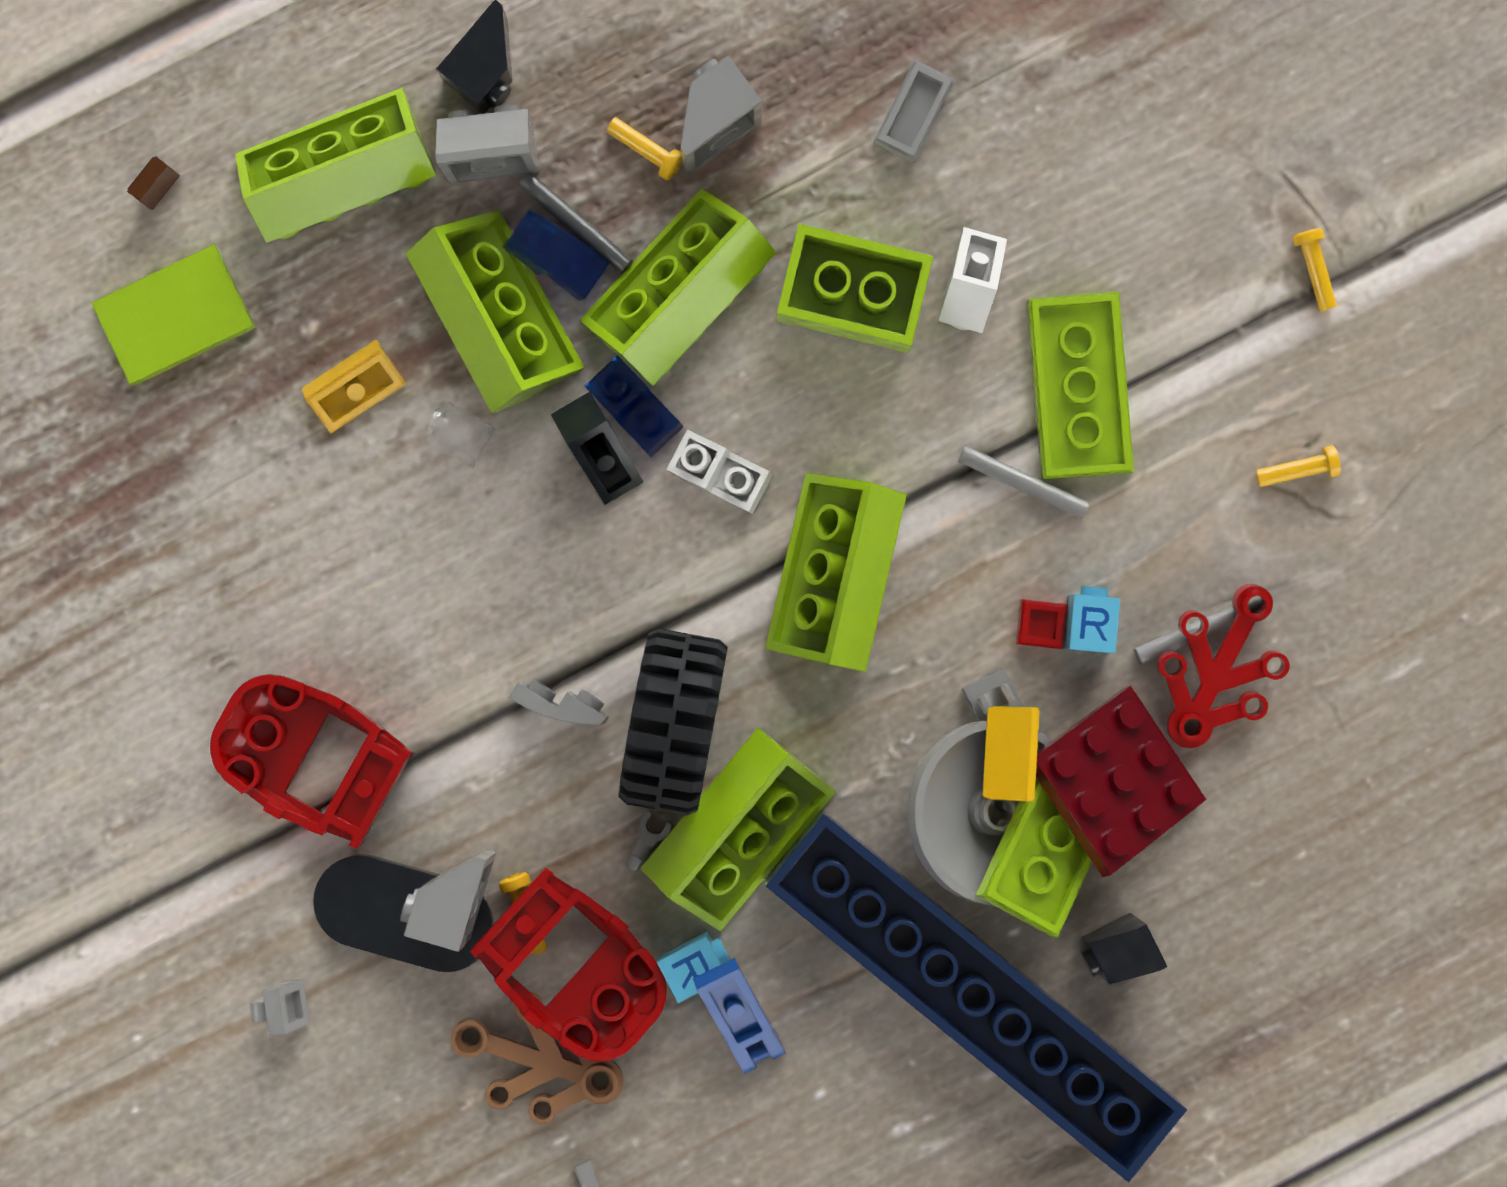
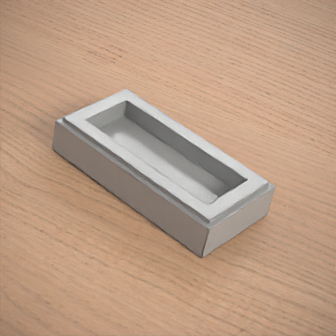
[874,59,955,163]

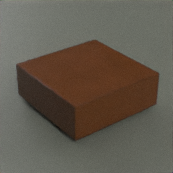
[127,156,180,210]

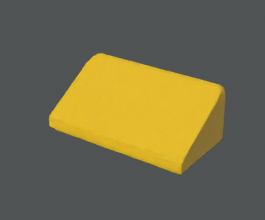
[302,340,406,433]
[982,706,1040,802]

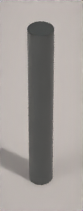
[519,172,633,274]

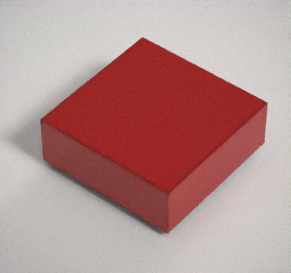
[1016,599,1068,649]

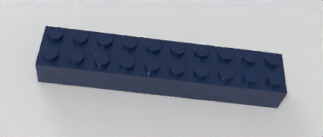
[765,810,1187,1183]

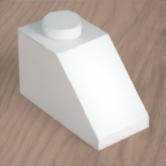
[938,227,1007,333]

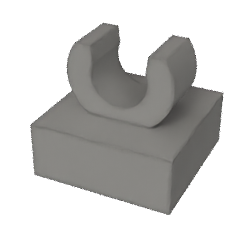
[962,668,1024,721]
[250,979,310,1036]

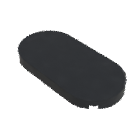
[313,854,494,972]

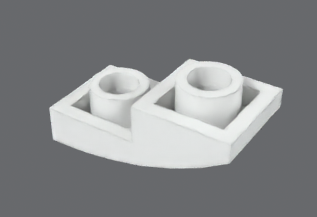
[666,429,773,515]

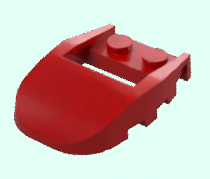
[210,674,414,849]
[470,868,667,1061]

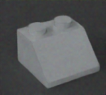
[681,55,762,176]
[435,104,539,184]
[400,849,497,952]

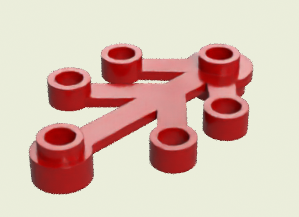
[1157,584,1290,748]

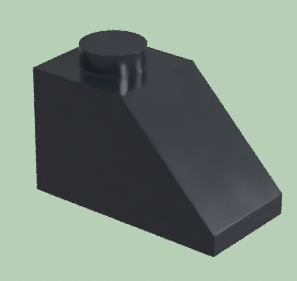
[436,0,513,114]
[551,391,643,505]
[1081,913,1168,985]

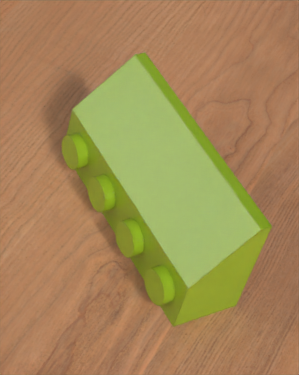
[235,87,436,243]
[579,188,777,386]
[405,210,585,413]
[765,473,907,672]
[640,727,836,932]

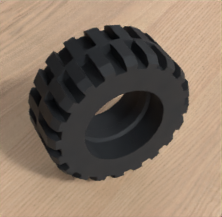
[618,628,728,816]

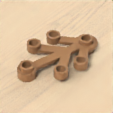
[451,992,624,1124]

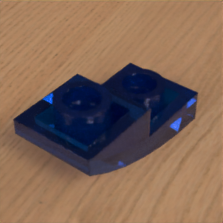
[502,210,609,301]
[584,355,683,458]

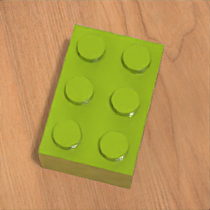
[776,223,934,353]

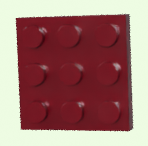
[1036,686,1207,877]

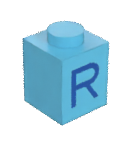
[1063,586,1120,653]
[657,931,731,1003]

